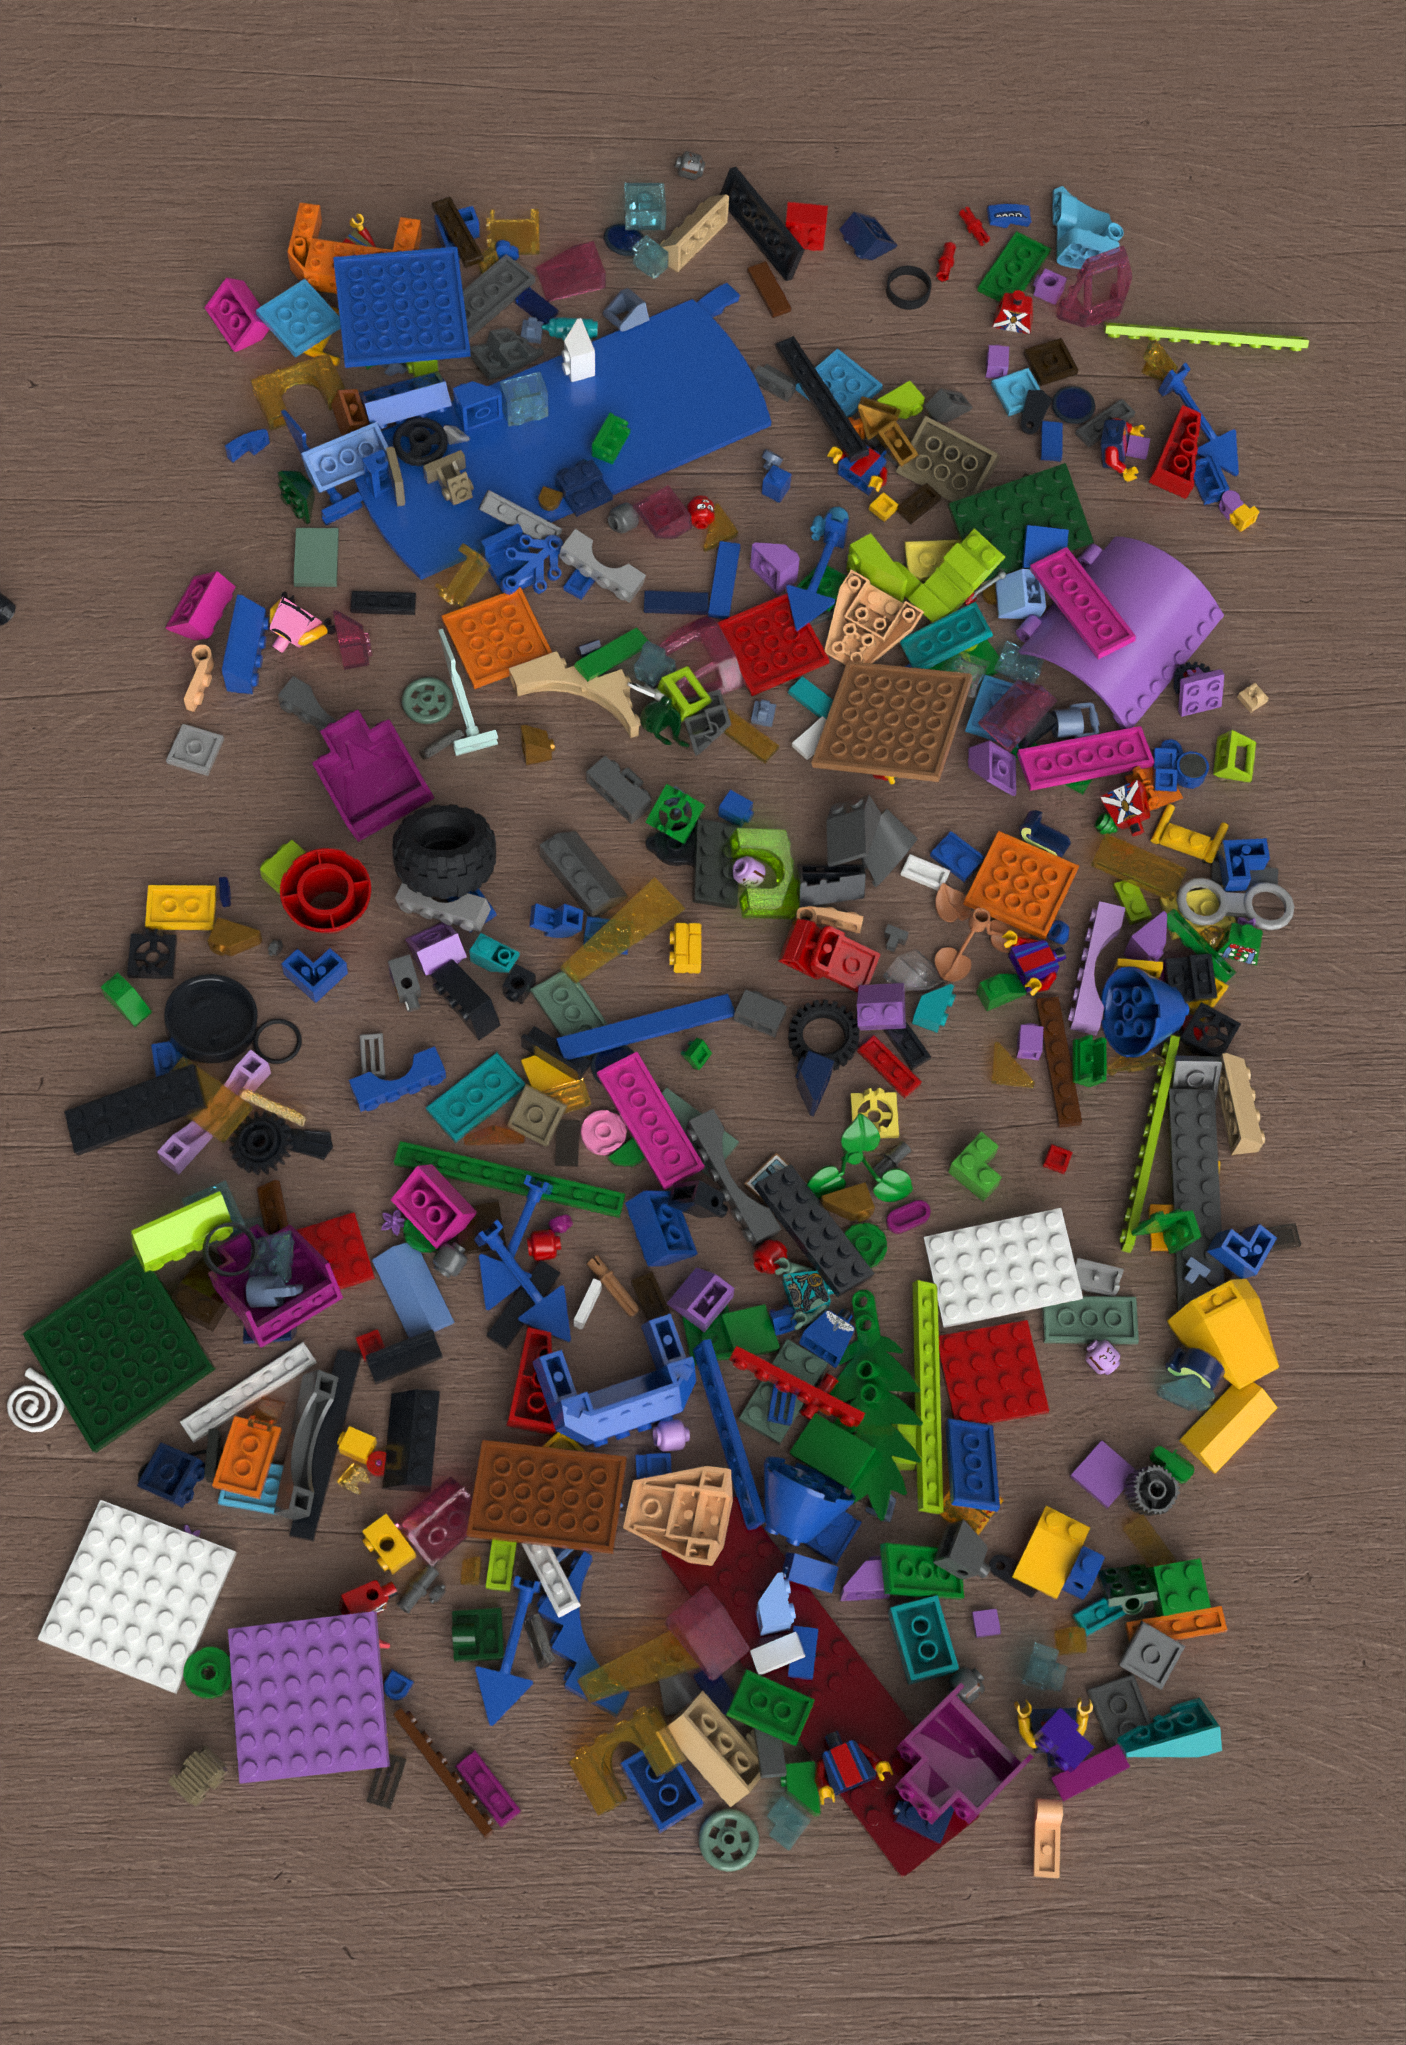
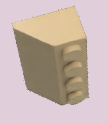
[658,194,729,273]
[1218,1053,1265,1155]
[663,1691,761,1807]

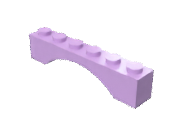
[1068,901,1125,1036]
[157,1050,271,1175]

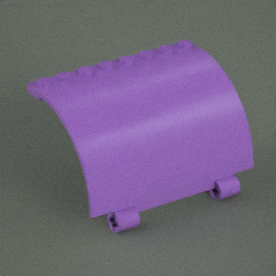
[1016,537,1224,730]

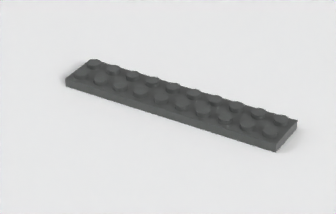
[1168,1089,1224,1312]

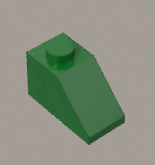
[101,972,152,1027]
[976,974,1027,1012]
[780,1761,821,1816]

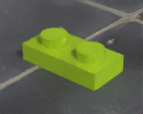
[1113,877,1152,925]
[486,1540,517,1592]

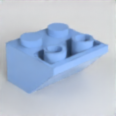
[995,569,1046,619]
[755,1572,796,1636]

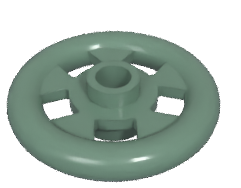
[401,677,453,724]
[698,1809,759,1872]

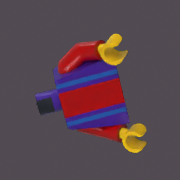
[1001,930,1066,995]

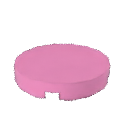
[581,1110,627,1156]

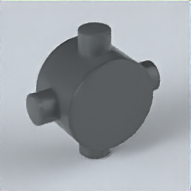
[268,940,283,956]
[429,1584,446,1604]

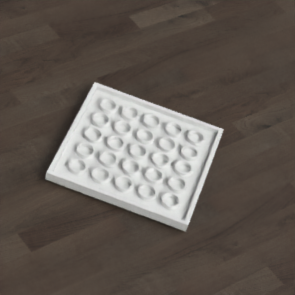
[38,1500,237,1694]

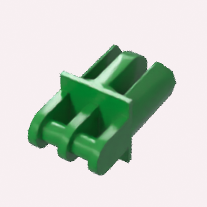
[1150,1446,1195,1484]

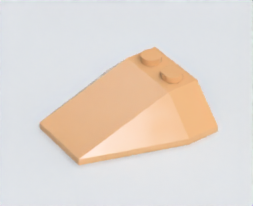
[623,1466,733,1566]

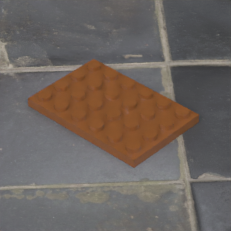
[467,1440,627,1554]

